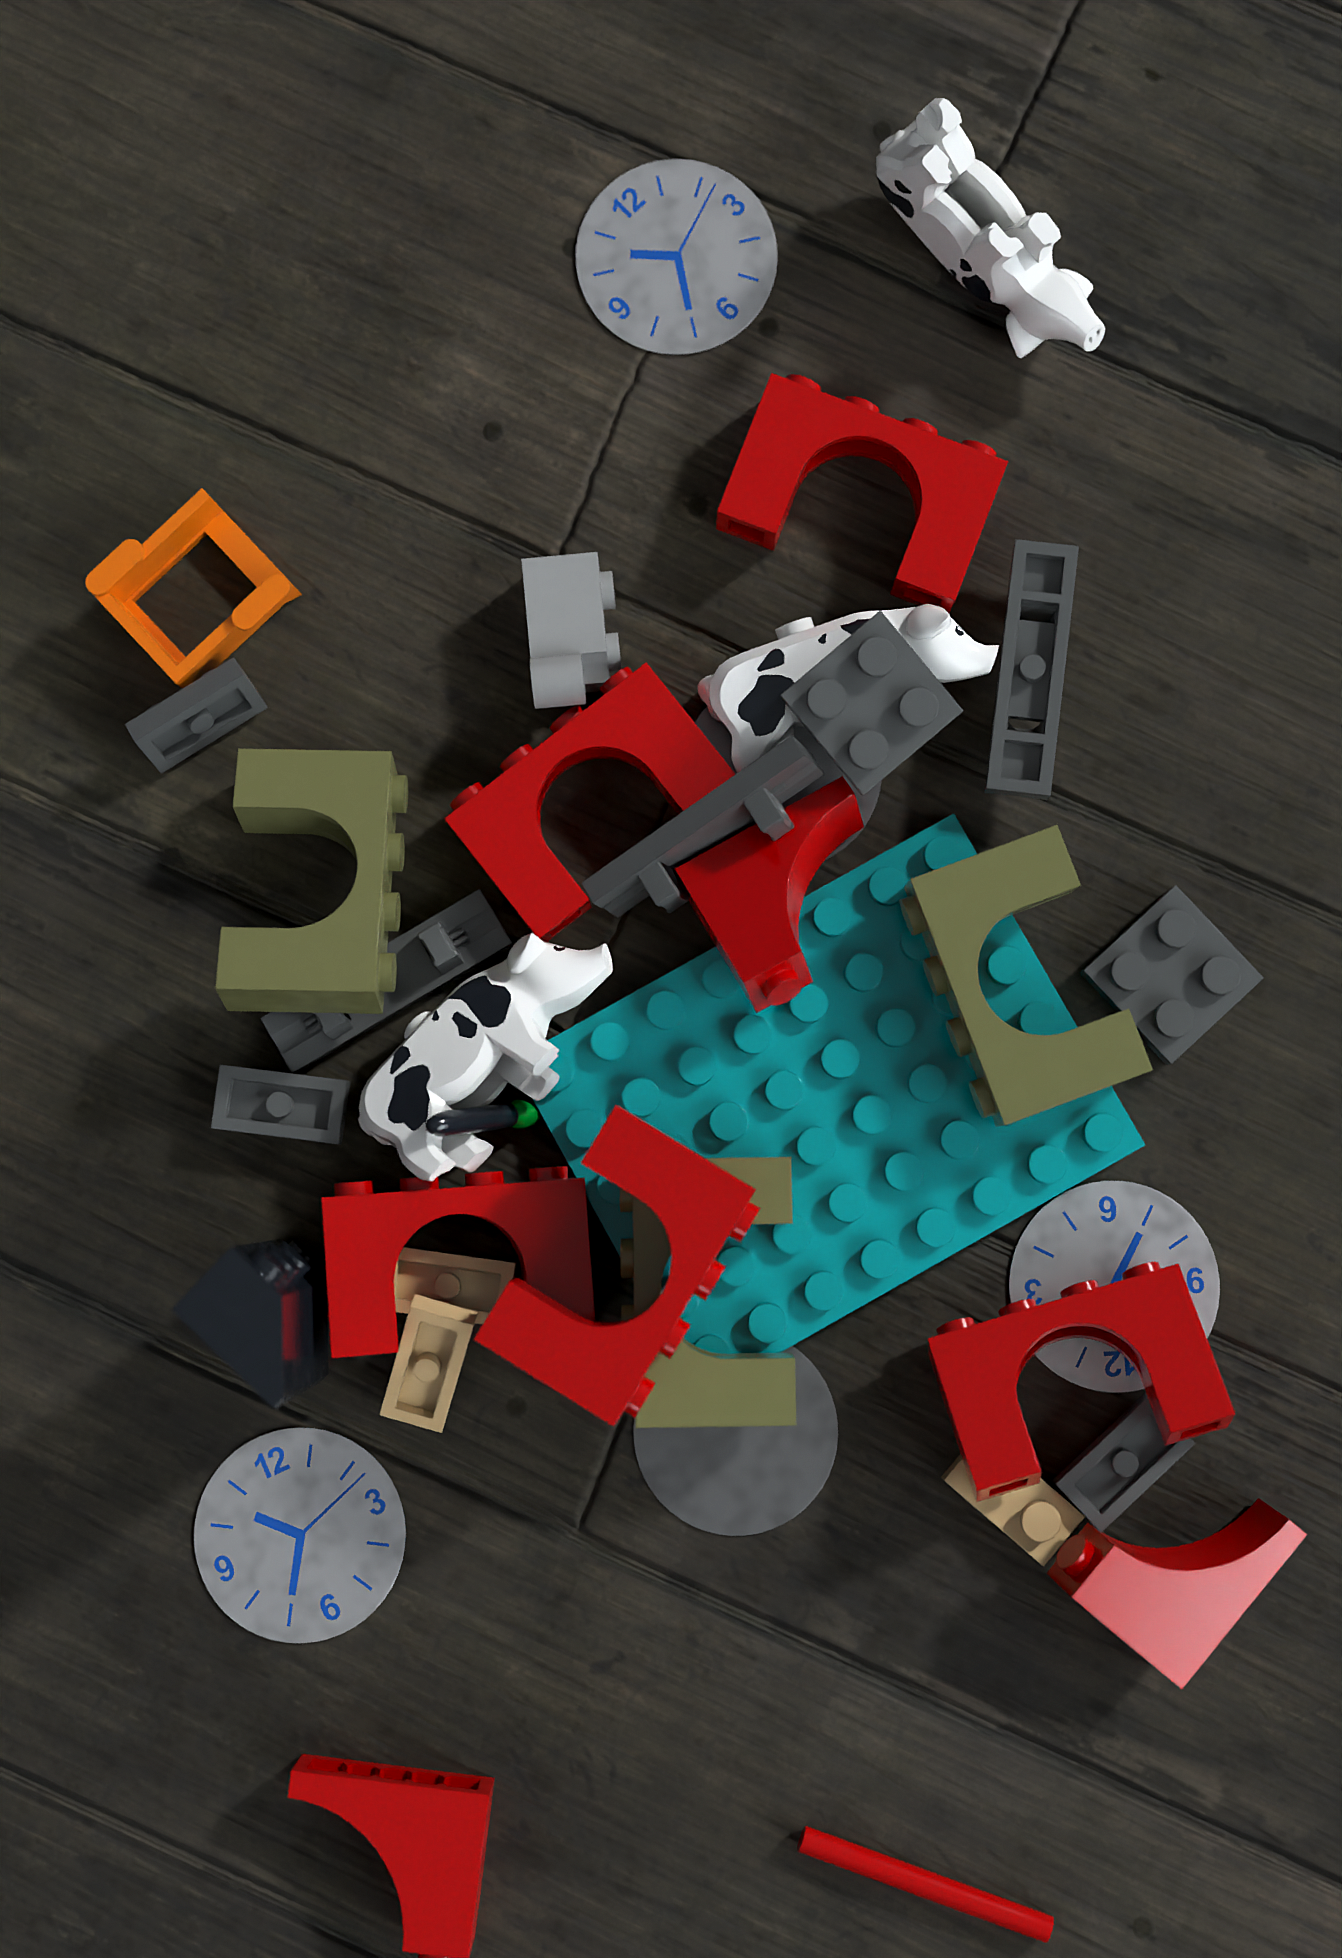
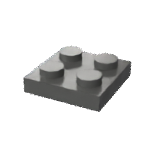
[779,610,963,795]
[1079,885,1264,1065]

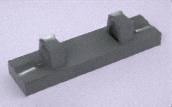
[984,539,1079,800]
[582,735,824,918]
[260,889,513,1074]

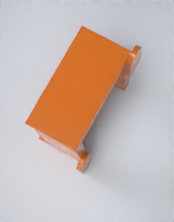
[85,488,302,688]

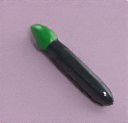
[425,1100,542,1137]

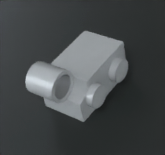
[521,552,621,709]

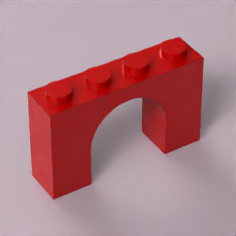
[716,373,1008,613]
[444,662,736,943]
[474,1105,761,1426]
[322,1166,595,1358]
[927,1261,1235,1502]

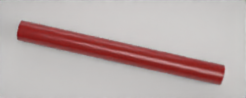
[797,1825,1054,1943]

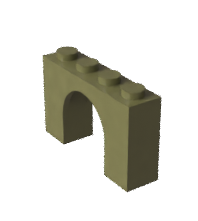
[215,748,408,1014]
[899,825,1153,1127]
[620,1157,796,1428]

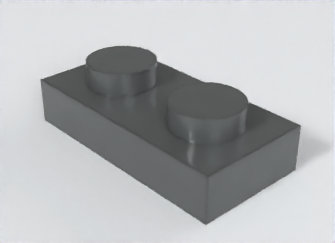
[125,657,268,774]
[211,1065,351,1145]
[1052,1392,1196,1532]

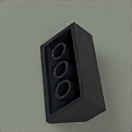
[171,1239,329,1409]

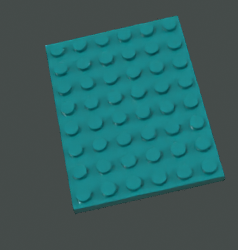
[532,814,1145,1354]

